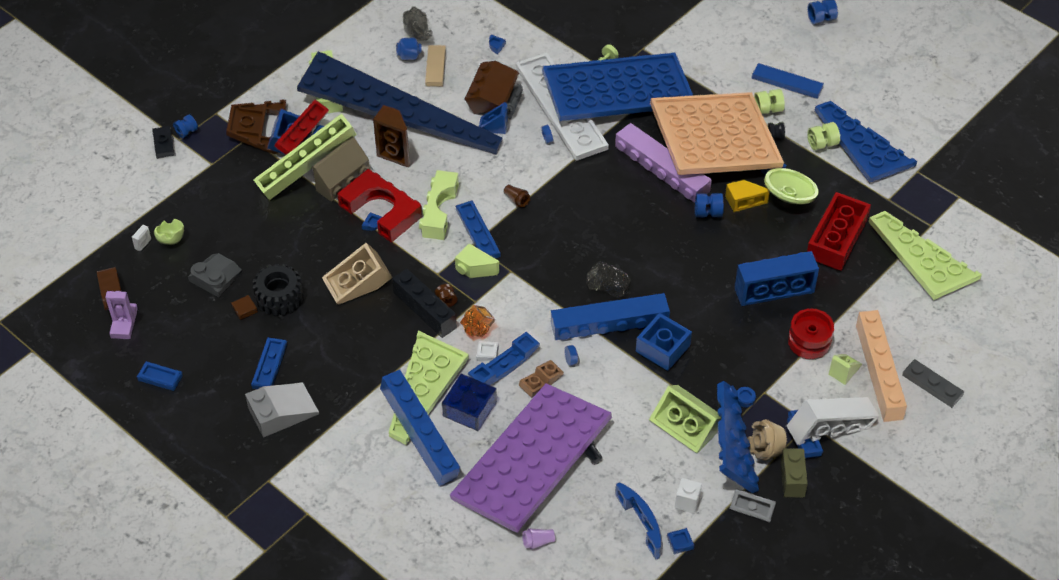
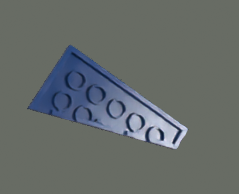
[814,101,917,183]
[717,381,759,493]

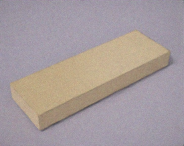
[425,45,446,86]

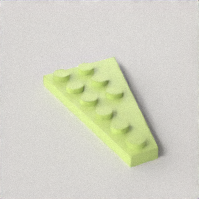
[869,211,982,300]
[389,331,469,445]

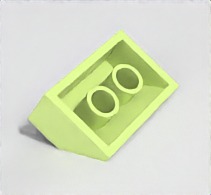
[649,385,721,453]

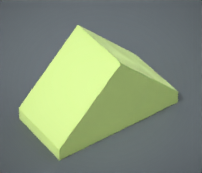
[829,354,862,385]

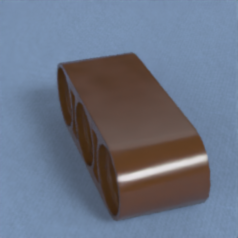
[97,267,122,311]

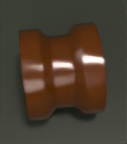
[435,284,457,307]

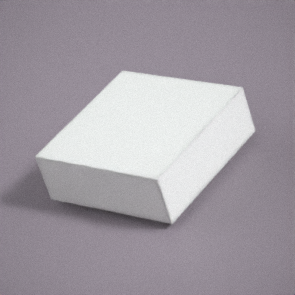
[132,225,151,251]
[476,341,498,362]

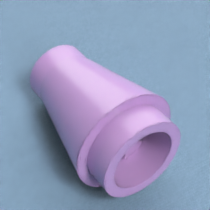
[522,528,555,549]

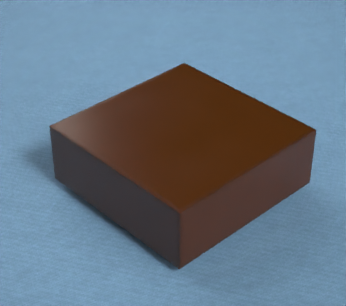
[231,295,258,320]

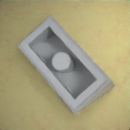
[729,489,776,522]

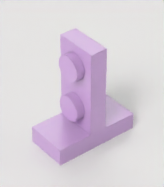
[105,291,138,339]

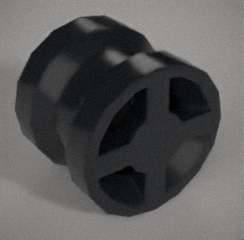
[768,122,785,140]

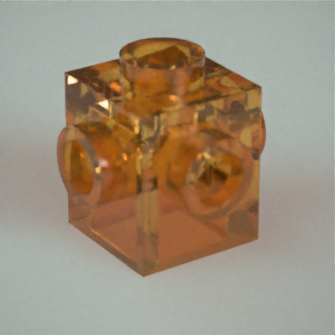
[460,305,496,337]

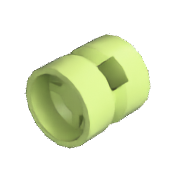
[754,89,785,114]
[807,122,840,150]

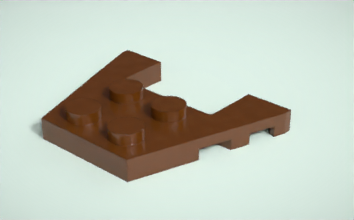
[226,99,286,155]

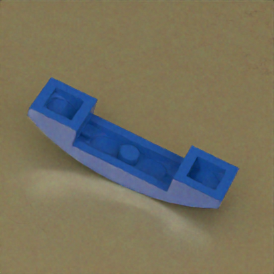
[468,331,540,387]
[615,482,661,560]

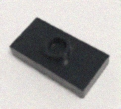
[152,126,175,158]

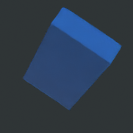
[137,362,182,391]

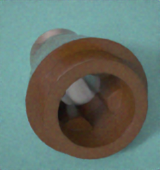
[504,184,530,207]

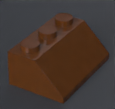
[464,61,519,114]
[373,105,410,168]

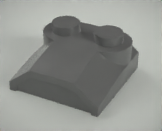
[188,253,242,297]

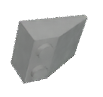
[245,383,319,437]

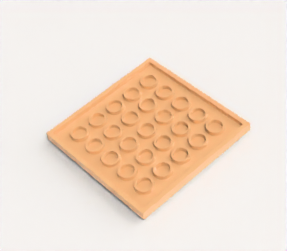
[650,92,784,175]

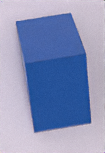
[479,102,508,134]

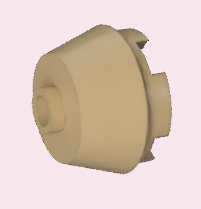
[748,420,787,461]

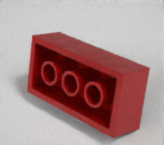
[807,192,871,270]

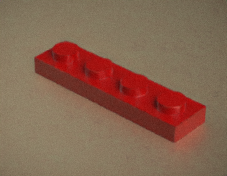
[274,99,329,155]

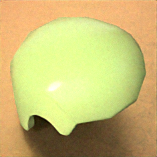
[154,219,184,245]

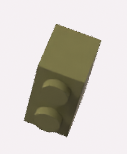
[781,449,807,497]

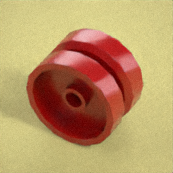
[788,309,834,359]

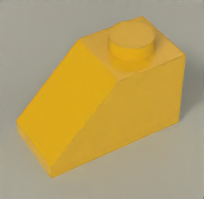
[725,180,769,212]

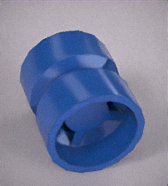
[807,0,838,24]
[695,193,723,217]

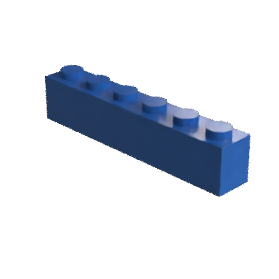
[550,293,670,340]
[380,369,460,487]

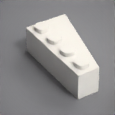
[787,397,879,445]

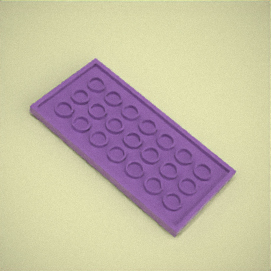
[450,383,612,532]

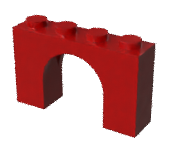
[337,169,422,243]

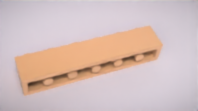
[856,310,907,422]

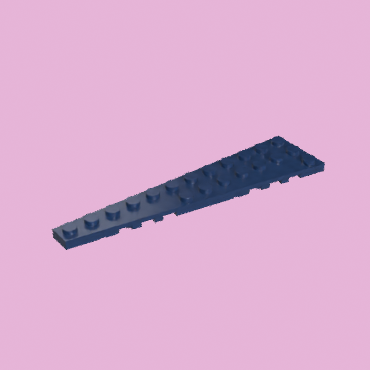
[297,51,503,155]

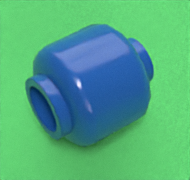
[396,38,422,61]

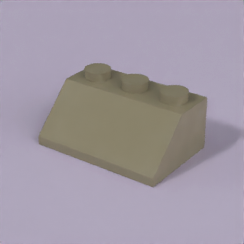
[313,136,370,202]

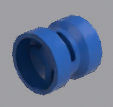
[173,114,198,138]

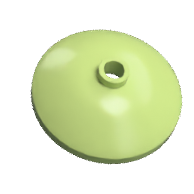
[764,168,818,204]

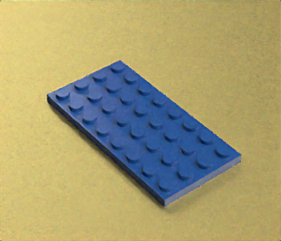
[542,52,693,121]

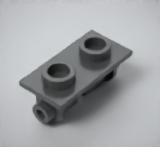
[507,84,523,120]

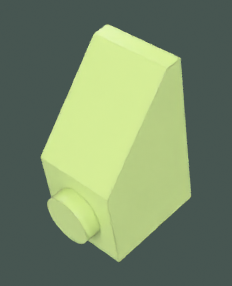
[455,244,499,278]

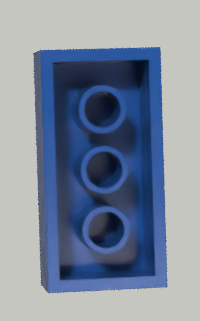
[735,251,819,306]

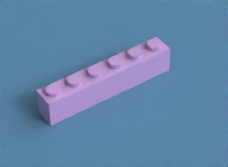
[615,123,712,203]

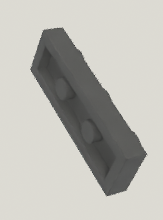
[902,359,965,408]

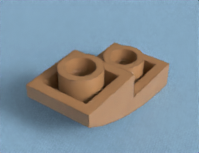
[519,360,564,398]

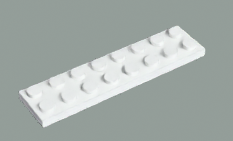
[516,53,609,161]

